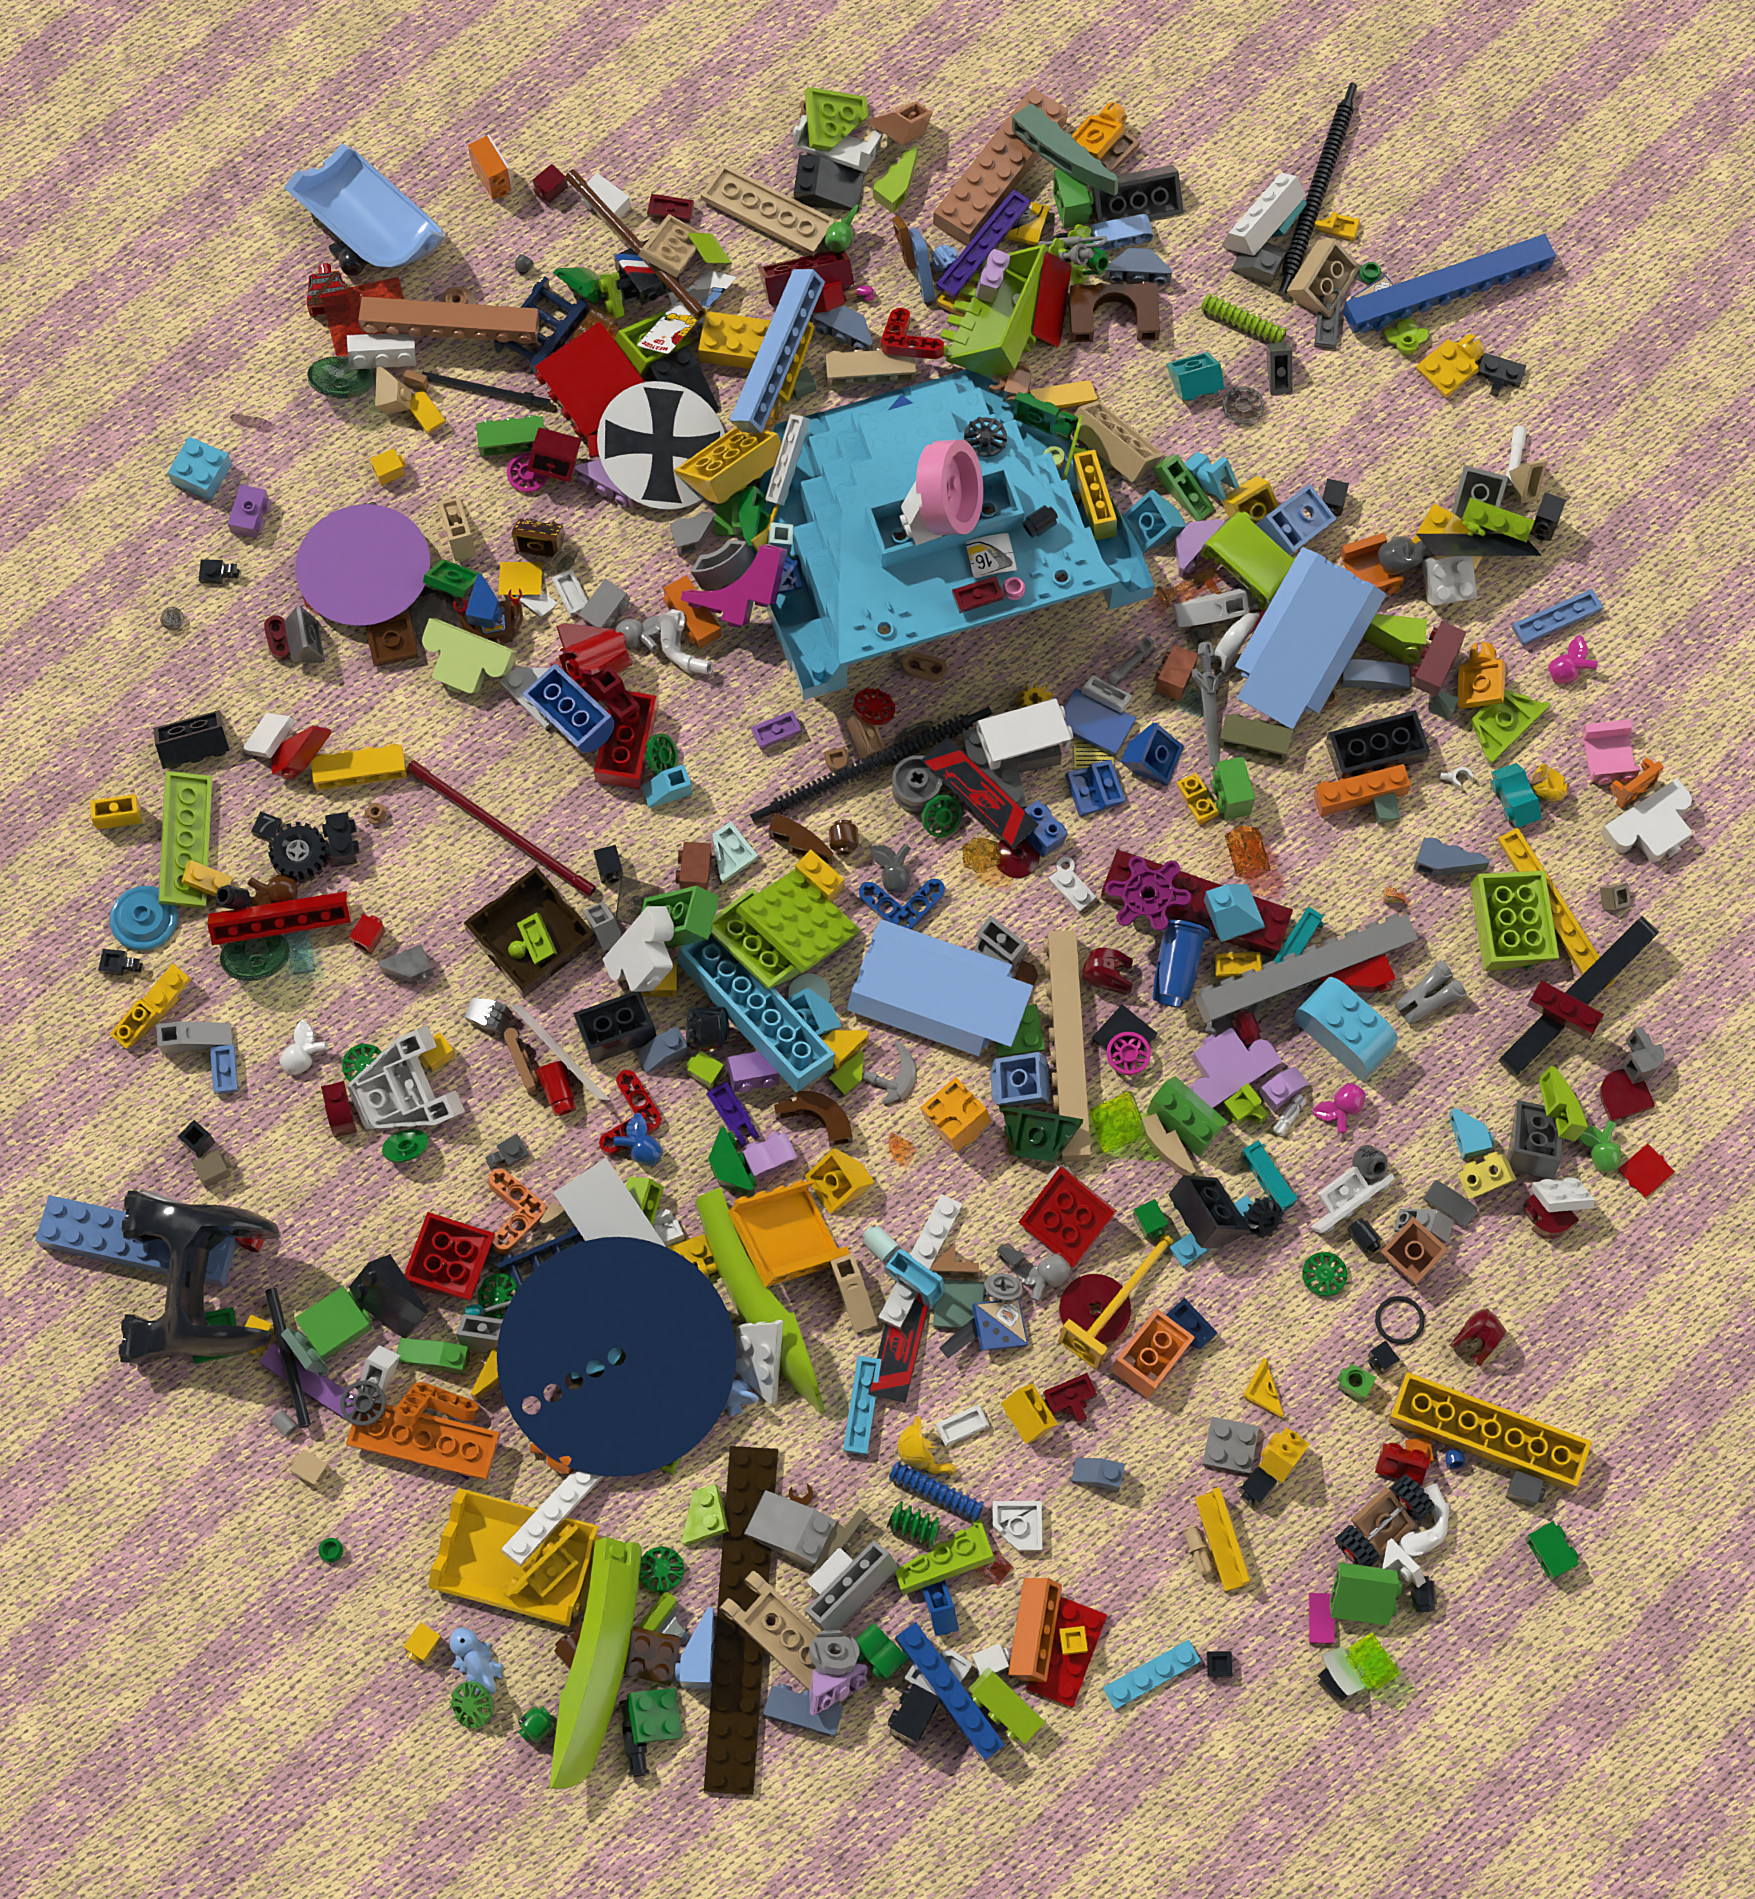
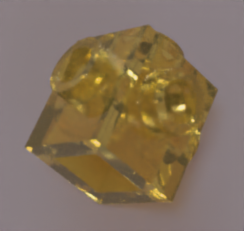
[962,837,1000,873]

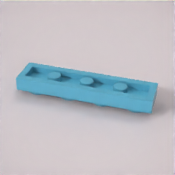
[1169,1195,1253,1268]
[843,1356,882,1455]
[1102,1639,1201,1710]

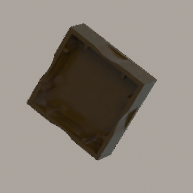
[463,866,596,998]

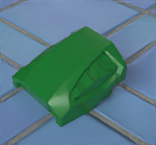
[553,267,606,305]

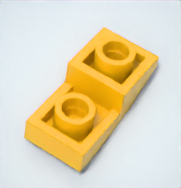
[1176,773,1219,825]

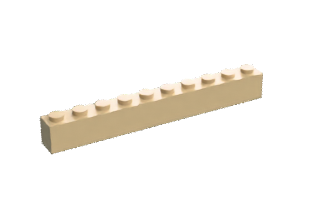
[1043,930,1091,1162]

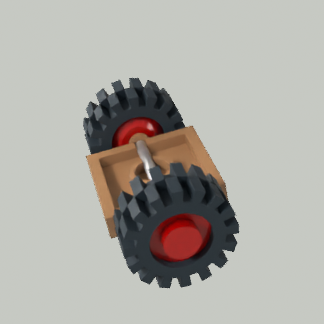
[1335,1475,1434,1567]

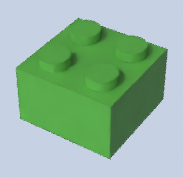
[1052,169,1093,229]
[1210,757,1255,820]

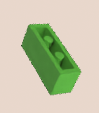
[476,415,544,457]

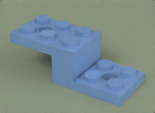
[1256,483,1337,555]

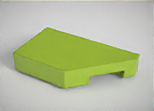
[829,1050,864,1097]

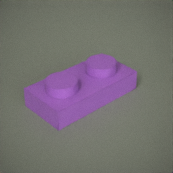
[751,710,802,750]

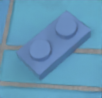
[210,1044,239,1095]

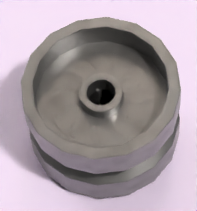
[892,756,942,813]

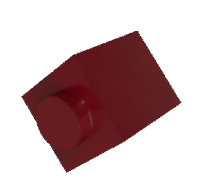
[533,164,568,203]

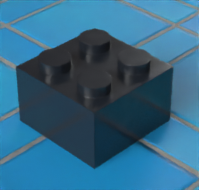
[887,1683,940,1748]

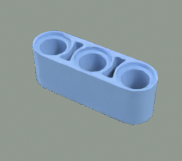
[1089,214,1154,252]

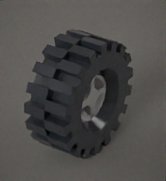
[268,822,327,883]

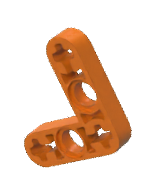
[488,1169,546,1254]
[393,1382,479,1426]

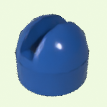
[1445,1449,1466,1469]

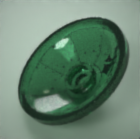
[307,356,374,399]
[220,934,290,981]

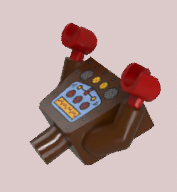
[453,588,523,646]

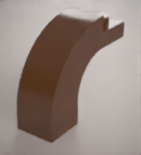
[774,1091,853,1147]

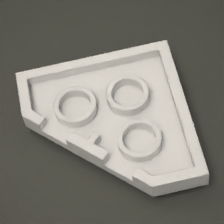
[500,667,553,731]

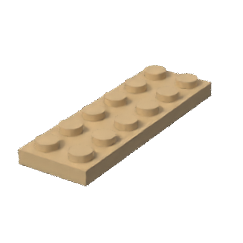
[701,164,835,257]

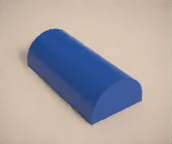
[522,663,614,753]

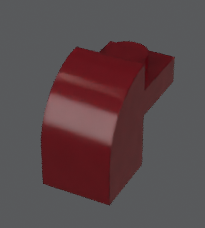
[591,665,640,722]
[321,1081,357,1138]
[1523,1194,1579,1239]

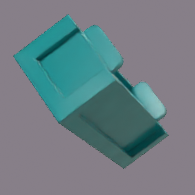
[1274,906,1324,964]
[1241,1140,1298,1212]

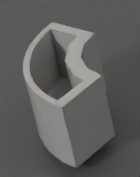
[691,540,756,590]

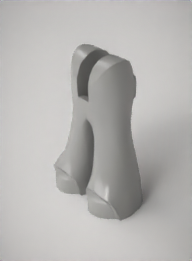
[1395,959,1467,1024]

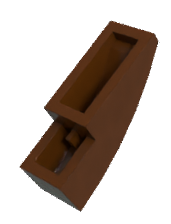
[769,813,833,865]

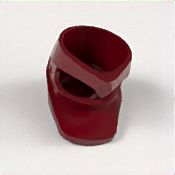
[1081,948,1133,995]
[1449,1308,1507,1366]

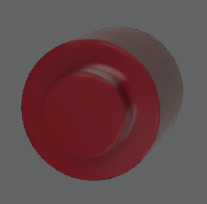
[1231,1009,1261,1046]

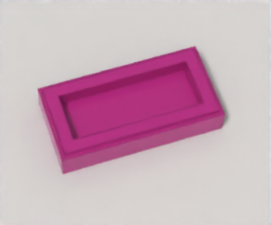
[1309,1593,1335,1644]

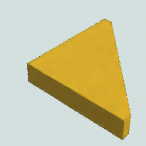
[1242,1358,1284,1419]

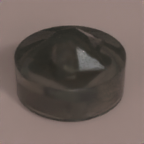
[160,607,184,630]

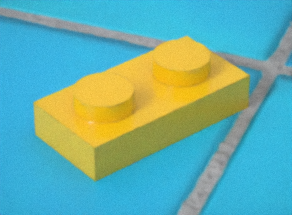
[181,860,233,897]

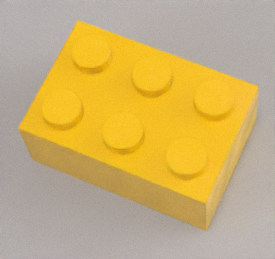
[698,311,771,369]

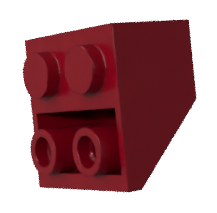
[526,427,582,482]

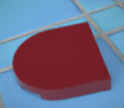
[1599,1069,1655,1122]

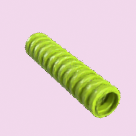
[1201,293,1287,343]

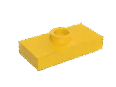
[1214,952,1262,979]

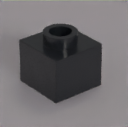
[1368,1340,1400,1375]

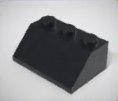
[153,710,230,769]
[573,991,657,1064]
[1168,1175,1250,1249]

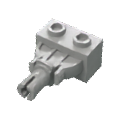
[975,915,1029,967]

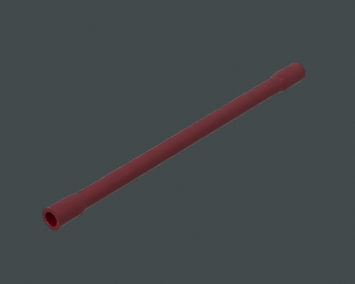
[406,760,596,898]

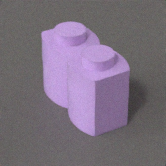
[976,249,1010,303]
[743,1132,798,1181]

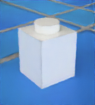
[972,1643,1011,1676]

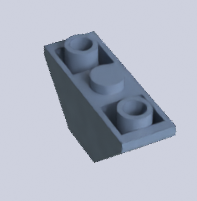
[1105,248,1172,285]
[813,306,873,351]

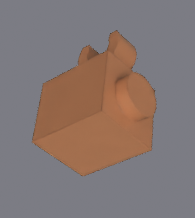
[989,369,1032,406]

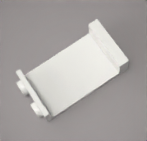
[792,114,883,172]
[976,699,1073,770]

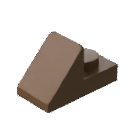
[930,1244,979,1278]

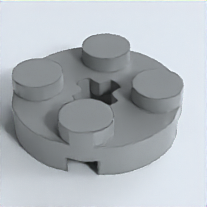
[809,1629,859,1675]

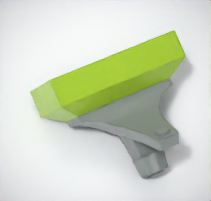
[637,1592,688,1643]

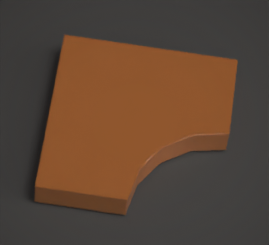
[892,216,917,270]

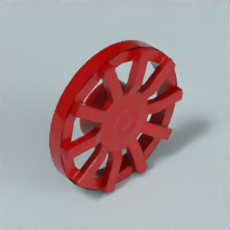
[853,688,895,725]

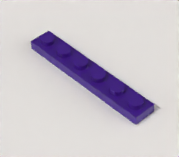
[936,189,1031,299]

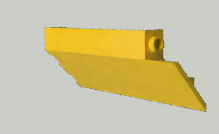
[428,1488,601,1627]

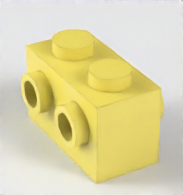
[1457,1151,1517,1199]

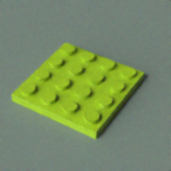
[736,869,861,973]

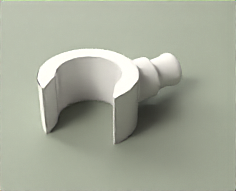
[1440,767,1473,789]

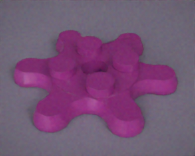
[1105,856,1191,931]

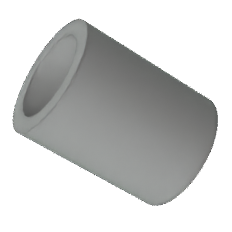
[270,1410,298,1437]

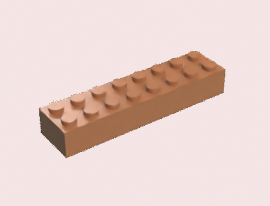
[933,87,1068,245]

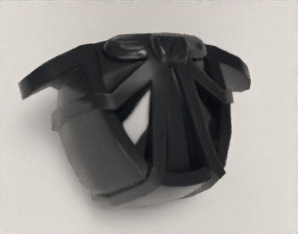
[686,1006,729,1051]

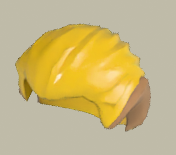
[1532,763,1569,802]

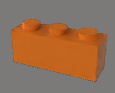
[662,575,722,649]

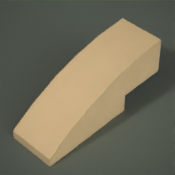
[1138,1113,1196,1176]

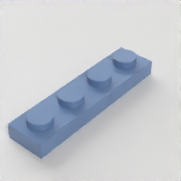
[1511,589,1603,646]

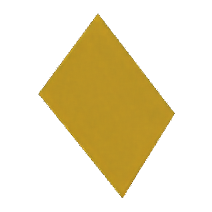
[498,562,543,595]

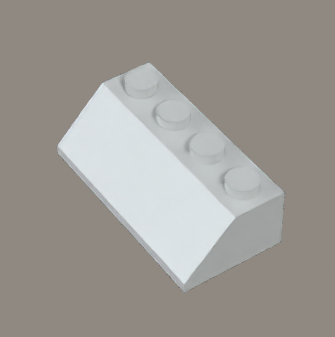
[1221,173,1306,256]

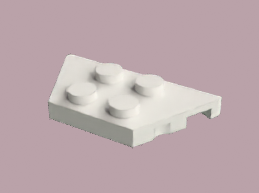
[735,1320,783,1405]

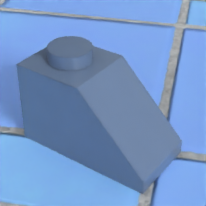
[636,1026,689,1074]
[1071,1458,1125,1493]

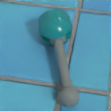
[465,1300,511,1317]

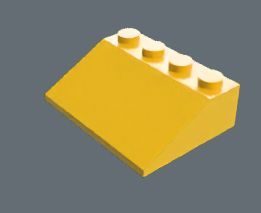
[674,427,781,504]

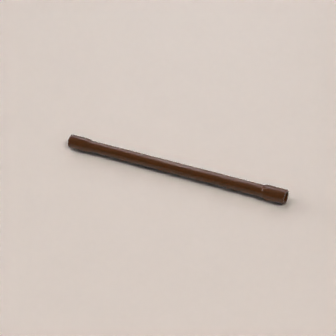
[565,169,706,320]

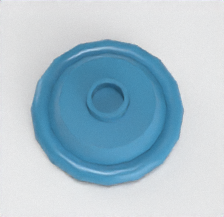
[109,886,178,951]

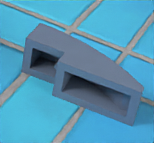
[1341,659,1410,690]

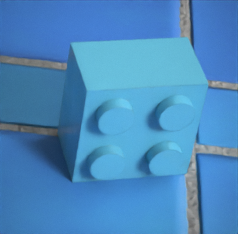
[167,436,232,501]

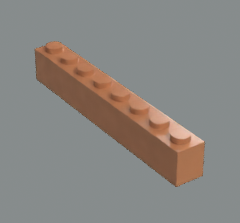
[359,297,540,344]

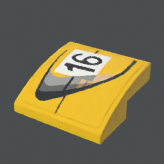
[1004,202,1050,246]

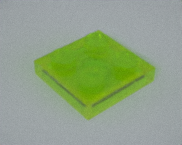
[1089,1091,1147,1153]

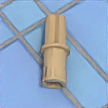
[1183,1525,1212,1575]

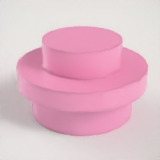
[1002,577,1025,600]

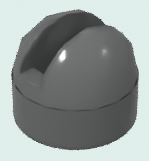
[515,254,534,274]

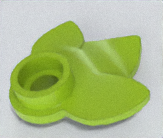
[1384,318,1429,355]

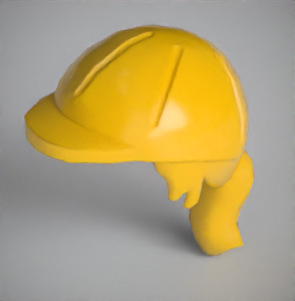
[897,1416,957,1475]

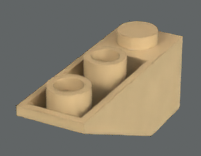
[830,1253,878,1334]

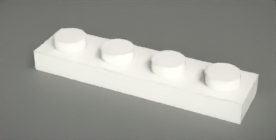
[764,414,810,506]

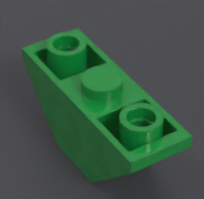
[708,1126,757,1196]

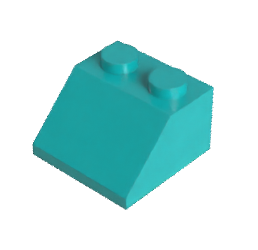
[1166,351,1225,401]

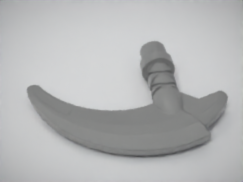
[863,1041,916,1104]

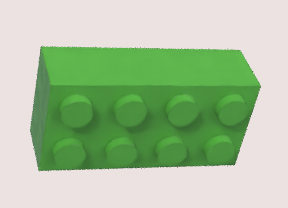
[641,886,719,949]

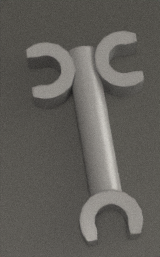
[1107,635,1156,687]

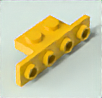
[504,1524,579,1598]

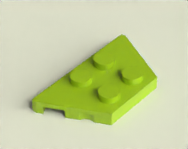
[1471,689,1551,765]

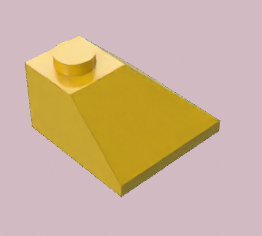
[804,1148,875,1214]

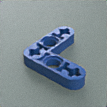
[859,878,945,930]

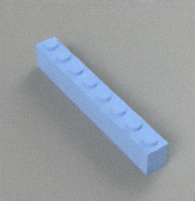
[729,269,825,433]

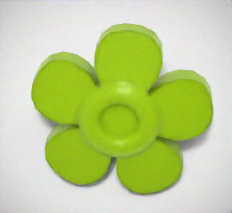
[1462,520,1486,536]

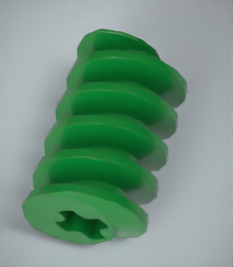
[886,1501,941,1548]

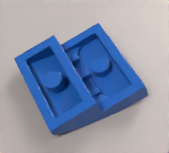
[1065,760,1126,817]

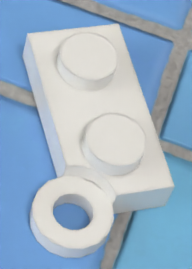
[1048,857,1097,913]

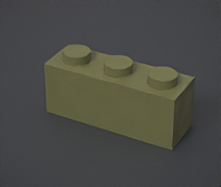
[1219,713,1293,762]

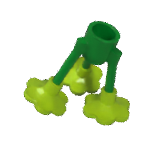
[1049,224,1109,285]

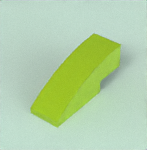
[1538,1066,1588,1141]

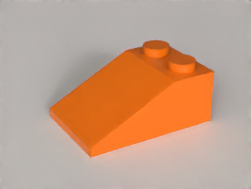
[1110,1308,1195,1400]

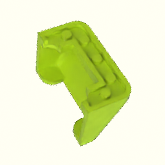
[1200,512,1296,611]

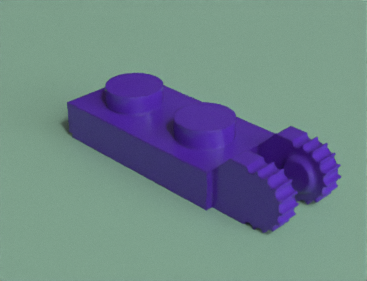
[706,1081,759,1148]

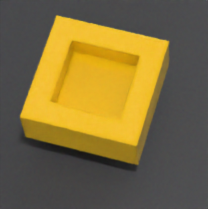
[1059,1626,1088,1655]

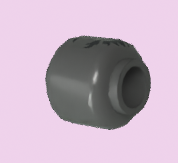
[1352,1145,1388,1180]

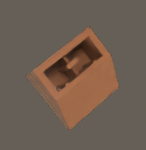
[868,101,933,145]

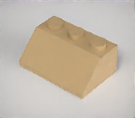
[1287,238,1360,318]

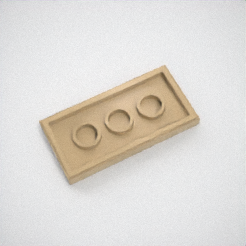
[638,214,701,278]

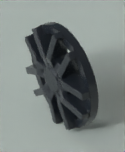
[964,417,1007,457]

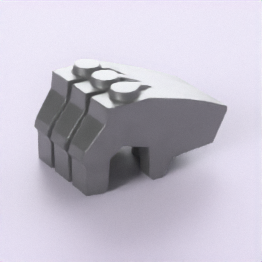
[464,997,513,1036]

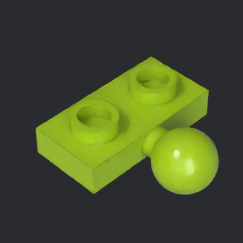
[508,913,558,965]

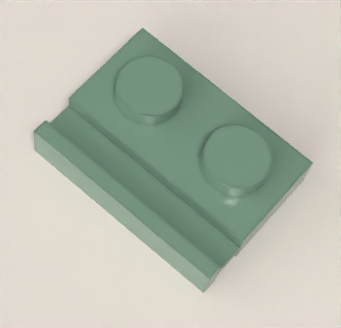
[281,1328,329,1377]

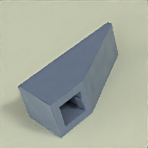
[1413,837,1491,876]

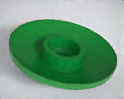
[382,1129,429,1163]

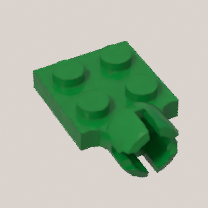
[1013,391,1078,441]

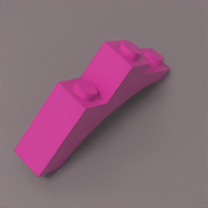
[681,544,787,628]

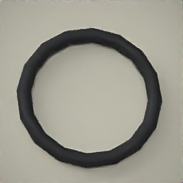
[1375,1296,1425,1344]

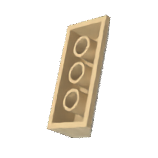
[1071,400,1165,482]

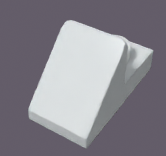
[1382,1538,1426,1587]

